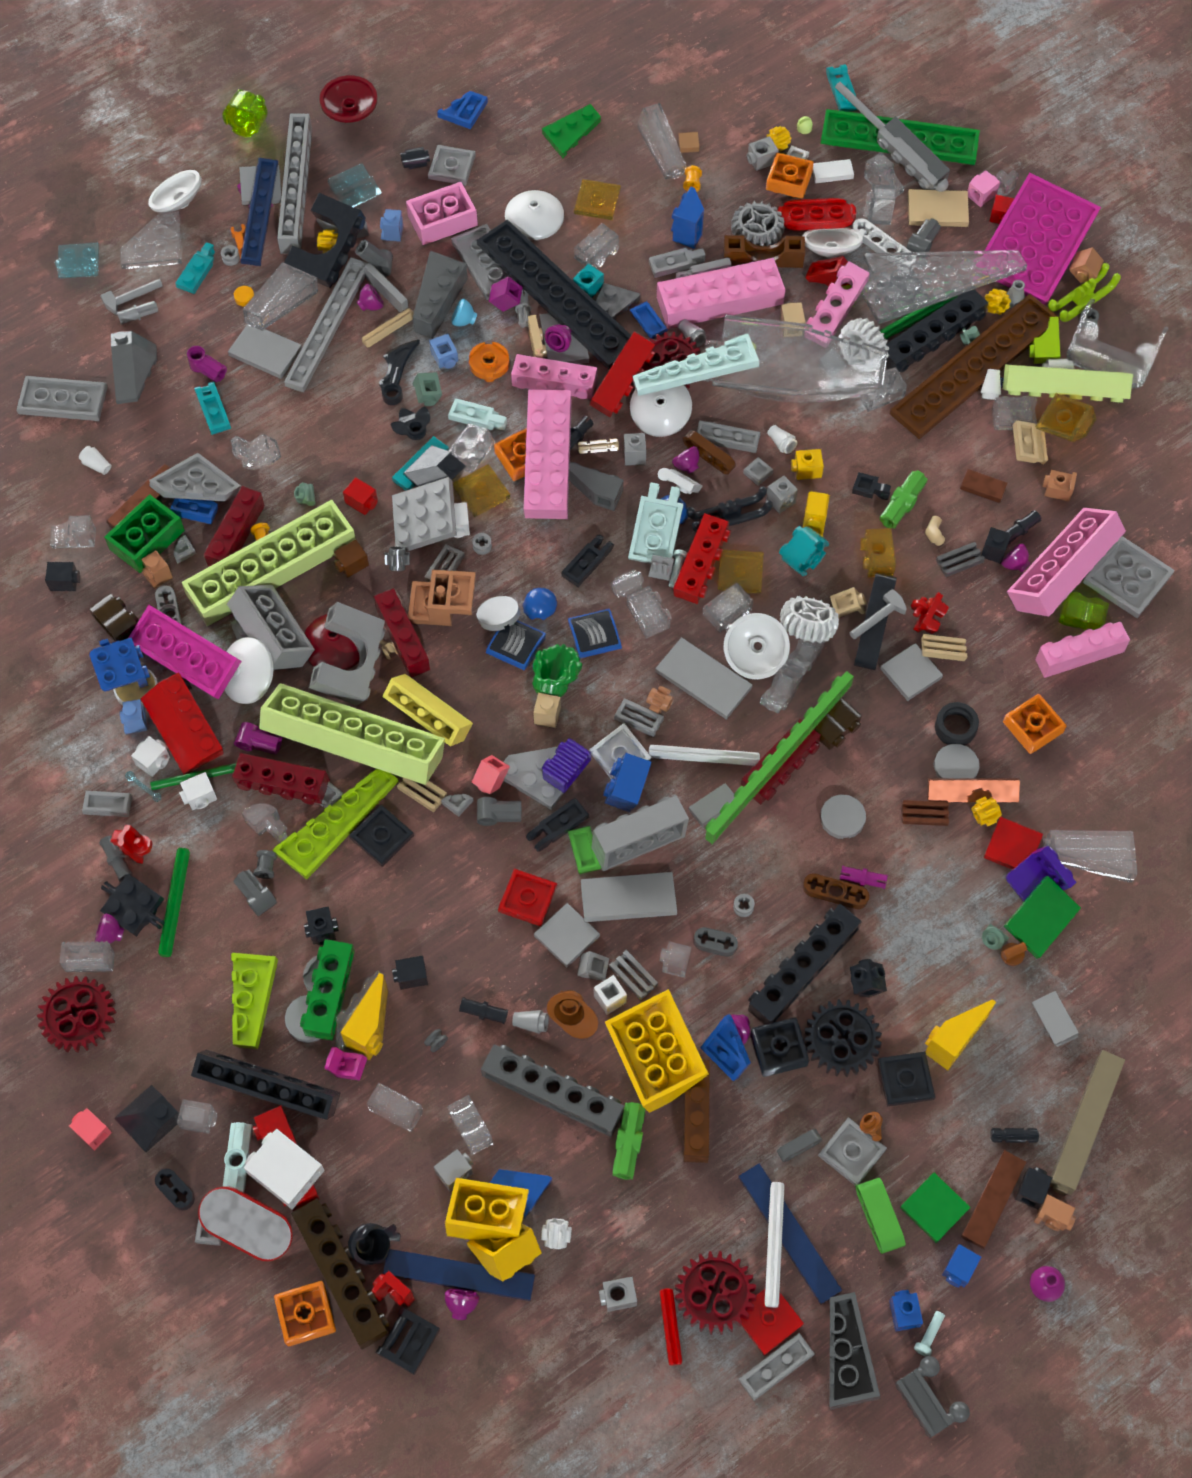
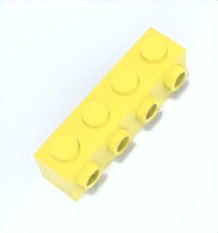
[383,674,473,747]

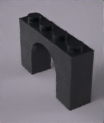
[284,193,366,288]

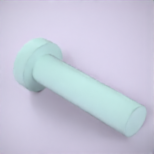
[669,549,688,588]
[914,1311,945,1357]

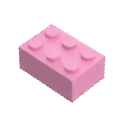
[406,182,478,245]

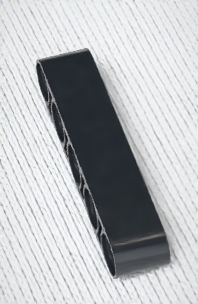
[854,573,897,670]

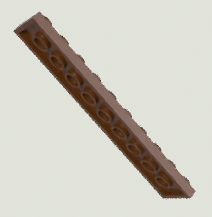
[889,294,1060,439]

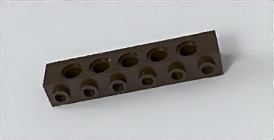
[291,1198,389,1350]

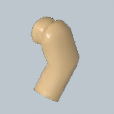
[925,516,945,546]

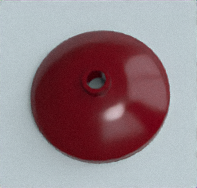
[319,75,378,123]
[304,614,359,670]

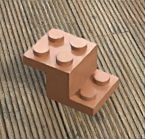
[408,570,476,626]

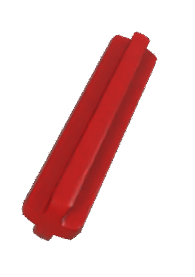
[660,1288,682,1366]

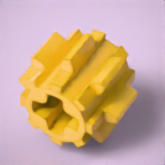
[766,126,791,152]
[317,229,338,253]
[985,289,1011,315]
[971,796,1002,827]

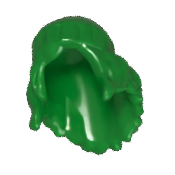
[532,644,583,698]

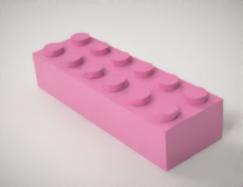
[657,258,785,329]
[524,390,572,519]
[1007,508,1126,617]

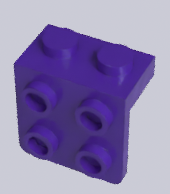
[1006,846,1077,902]

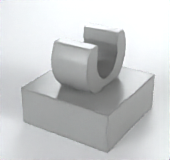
[649,555,674,581]

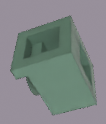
[412,372,442,406]

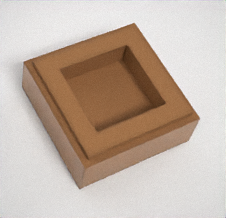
[678,132,700,153]

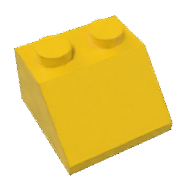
[467,1224,542,1281]

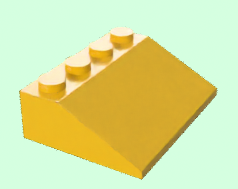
[605,989,709,1113]

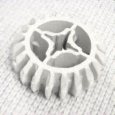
[839,318,889,374]
[780,596,839,643]

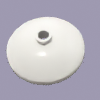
[149,170,202,213]
[505,190,564,240]
[803,227,863,259]
[630,385,692,437]
[724,613,790,679]
[225,637,273,704]

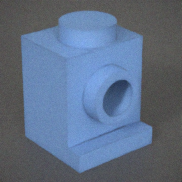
[380,209,403,242]
[429,334,458,369]
[120,699,147,734]

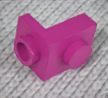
[325,1047,367,1080]

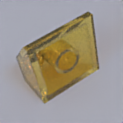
[1035,393,1097,442]

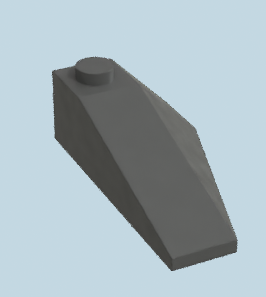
[111,331,157,404]

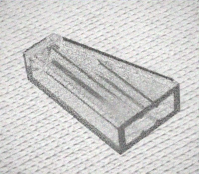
[637,103,686,180]
[243,262,318,331]
[1043,830,1137,882]

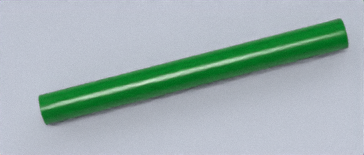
[150,763,237,790]

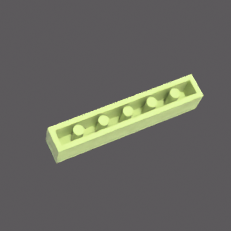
[1002,364,1133,402]

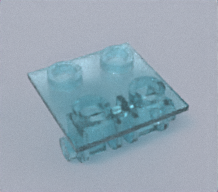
[55,242,99,279]

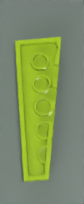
[273,769,398,880]

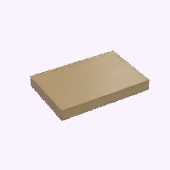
[908,189,969,227]

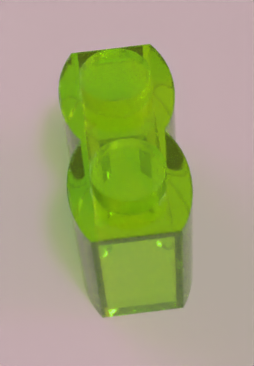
[1058,592,1109,630]

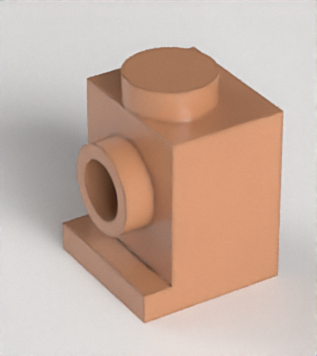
[1042,470,1077,501]
[142,551,173,589]
[1034,1194,1076,1231]

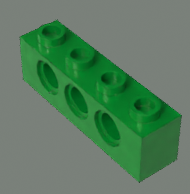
[300,939,355,1041]

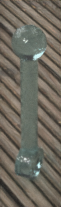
[125,771,161,802]

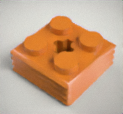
[766,153,814,199]
[494,428,527,481]
[1003,694,1067,754]
[274,1281,336,1347]

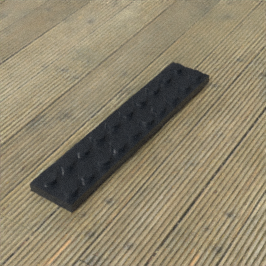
[477,219,631,370]

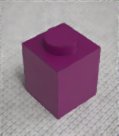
[489,277,523,312]

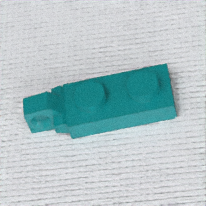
[175,242,215,294]

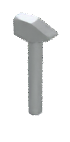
[101,279,163,315]
[850,589,907,639]

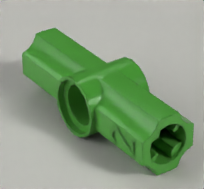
[880,470,928,529]
[612,1102,646,1180]

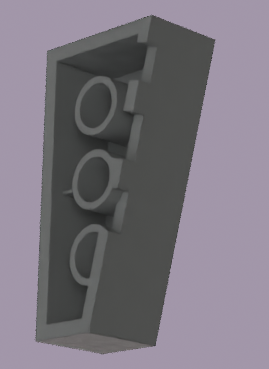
[413,251,468,339]
[829,1292,880,1410]

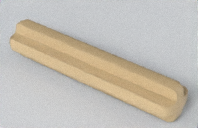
[362,308,414,348]

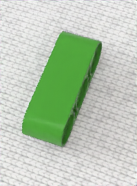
[856,1178,905,1254]

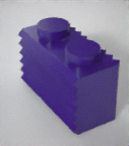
[542,738,591,793]

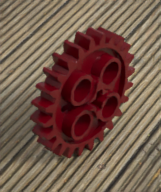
[642,332,701,389]
[37,976,117,1053]
[675,1251,756,1335]

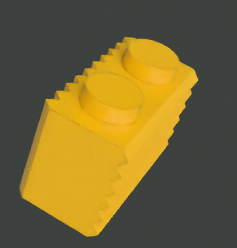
[803,491,830,537]

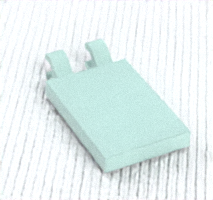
[628,483,683,564]

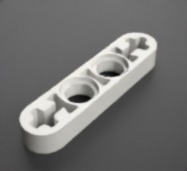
[852,218,916,272]

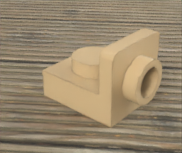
[830,587,867,618]

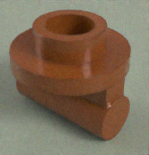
[1001,942,1027,966]
[860,1112,883,1141]

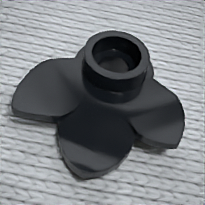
[390,407,431,440]

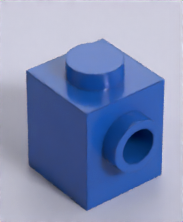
[889,1290,923,1331]

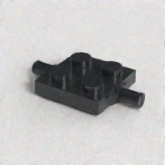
[100,873,165,937]

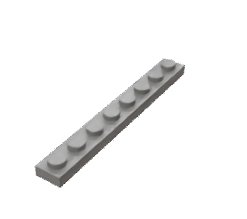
[284,258,368,393]

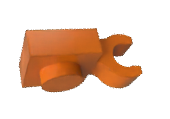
[231,224,246,259]

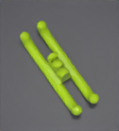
[1048,263,1121,322]

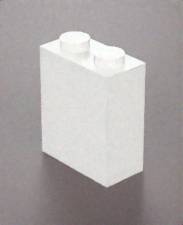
[244,1129,325,1209]

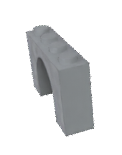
[309,602,385,706]

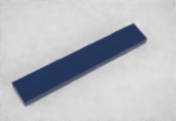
[240,158,279,266]
[738,1163,842,1305]
[383,1249,535,1301]

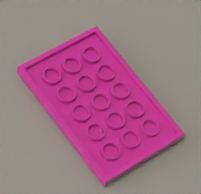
[974,172,1101,306]

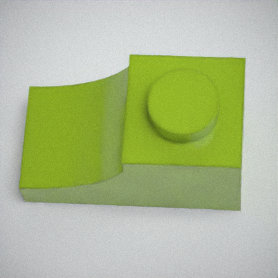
[1029,317,1060,364]

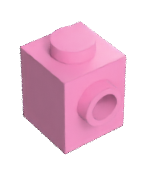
[968,171,1000,207]

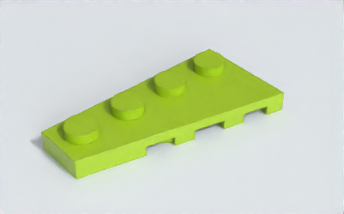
[231,953,278,1049]

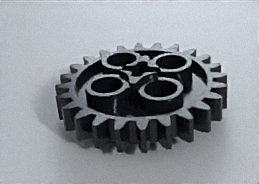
[804,999,882,1077]

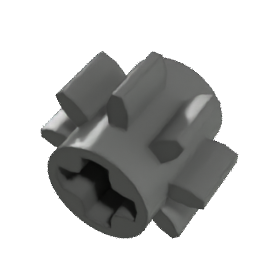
[384,546,410,571]

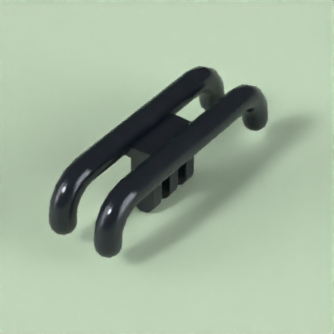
[686,486,773,532]

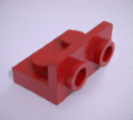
[371,1271,415,1308]

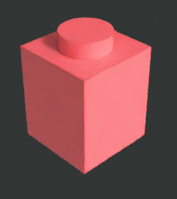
[471,755,510,794]
[69,1108,112,1151]

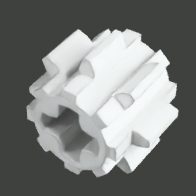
[541,1218,572,1249]

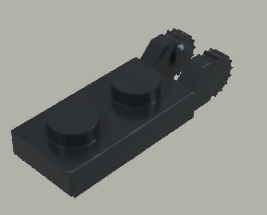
[561,534,614,588]
[526,798,589,852]

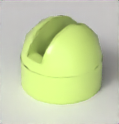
[797,116,813,134]

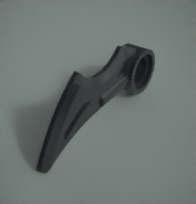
[379,339,420,405]

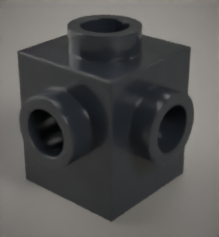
[304,906,339,946]
[850,959,887,998]

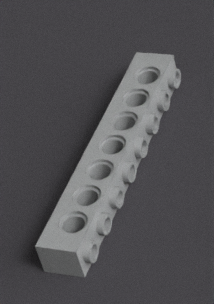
[277,114,312,254]

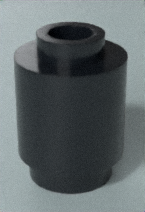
[400,147,430,170]

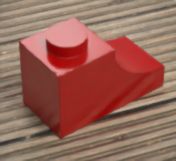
[805,256,850,286]

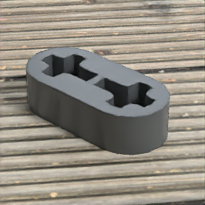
[694,927,738,957]
[777,1129,822,1162]

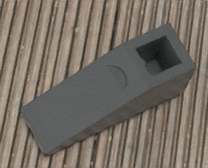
[569,462,624,511]

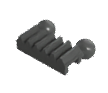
[895,1356,970,1438]

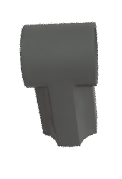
[906,218,941,258]
[355,239,393,277]
[477,797,522,826]
[233,870,277,917]

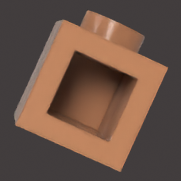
[1069,247,1104,283]

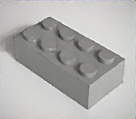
[227,585,315,670]
[591,795,689,871]

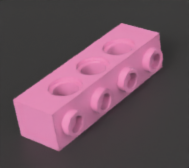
[805,261,870,348]

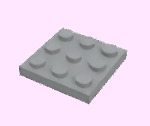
[392,477,457,552]
[1083,536,1175,618]

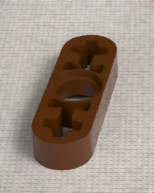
[683,430,736,475]
[803,873,869,910]

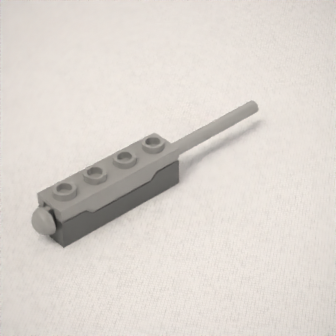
[835,82,950,192]

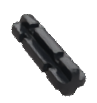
[990,1128,1039,1143]

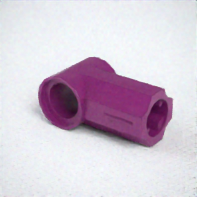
[187,346,227,382]
[234,722,282,755]

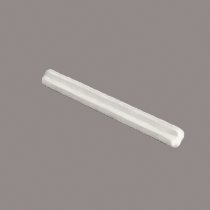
[649,745,760,766]
[765,1182,784,1308]

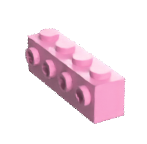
[511,354,597,399]
[1035,622,1130,678]

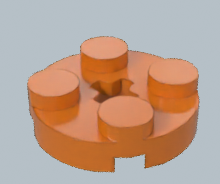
[469,342,510,382]

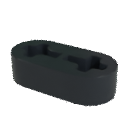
[155,1168,195,1211]

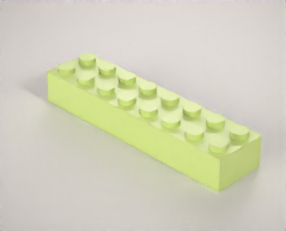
[182,500,356,626]
[259,683,445,785]

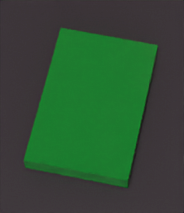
[1003,876,1081,959]

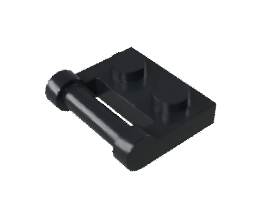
[375,1307,440,1375]

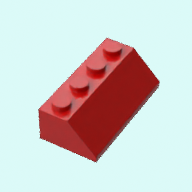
[140,672,224,774]

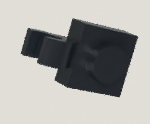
[852,472,891,500]

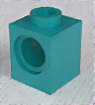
[573,263,604,298]

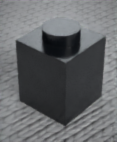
[981,527,1011,564]
[45,562,80,591]
[392,955,428,990]
[1015,1167,1053,1210]

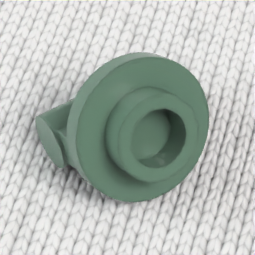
[960,326,980,345]
[294,482,316,506]
[982,924,1009,950]

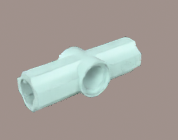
[223,1122,253,1193]

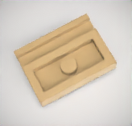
[528,315,547,358]
[1013,420,1048,465]

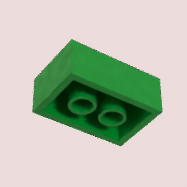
[104,494,185,573]

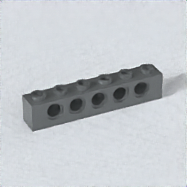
[481,1044,624,1137]

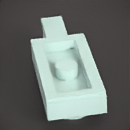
[448,399,507,431]

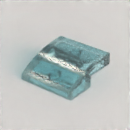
[328,163,381,207]

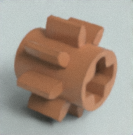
[646,686,674,714]

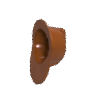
[547,990,599,1039]

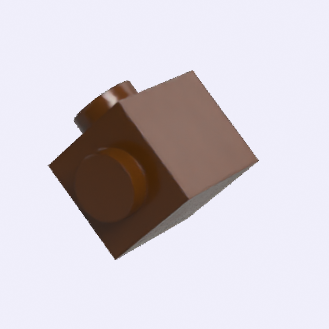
[334,540,369,578]

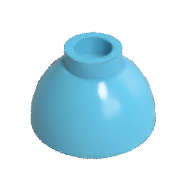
[451,299,477,327]

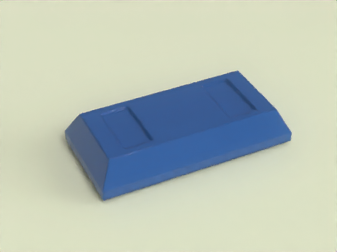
[630,301,668,339]

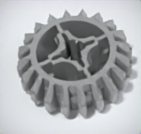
[731,201,785,246]

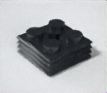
[750,1018,810,1077]

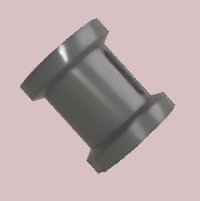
[253,850,277,879]

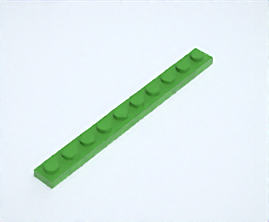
[705,671,854,844]

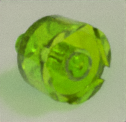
[222,89,268,137]

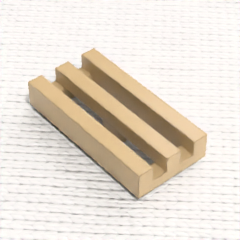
[921,634,967,661]
[397,778,447,813]

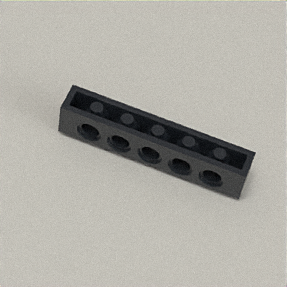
[883,287,988,376]
[748,904,862,1025]
[191,1049,341,1120]

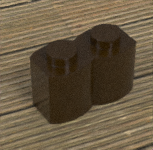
[90,593,139,642]
[814,698,862,750]

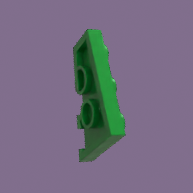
[542,104,601,159]

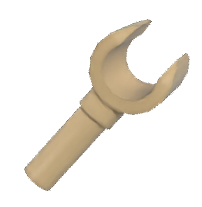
[380,639,398,659]

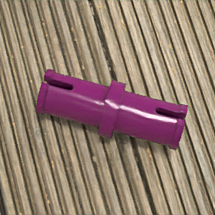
[840,865,888,889]

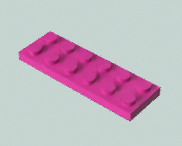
[129,605,242,700]

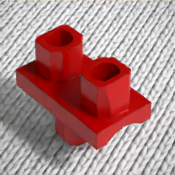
[911,592,949,634]
[111,825,153,864]

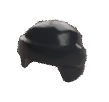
[348,1223,401,1265]

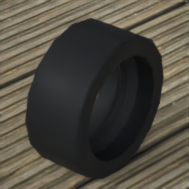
[935,702,979,746]

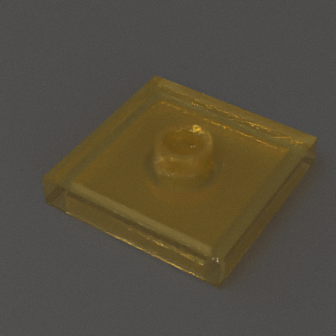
[574,179,621,221]
[452,464,510,517]
[718,549,764,594]

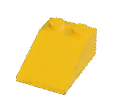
[340,973,388,1060]
[925,999,996,1070]
[445,1178,529,1240]

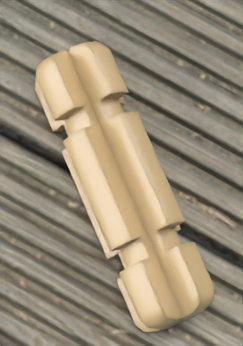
[578,438,619,454]

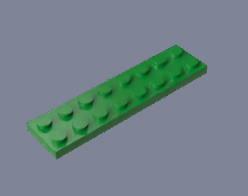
[820,109,980,165]

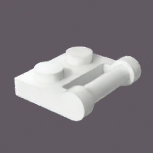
[658,468,702,494]

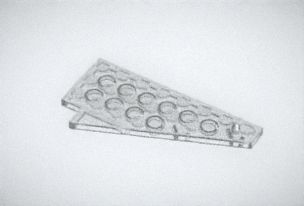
[861,250,1027,324]

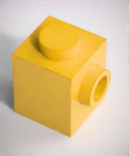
[791,449,824,480]

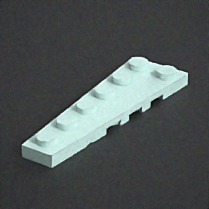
[633,334,759,396]

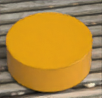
[234,286,255,306]

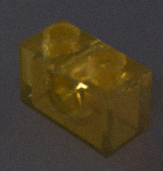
[860,528,896,577]

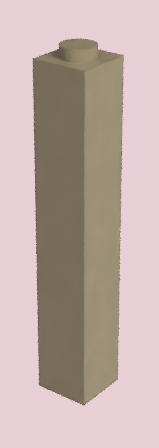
[1050,1050,1125,1196]

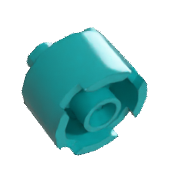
[779,526,829,576]

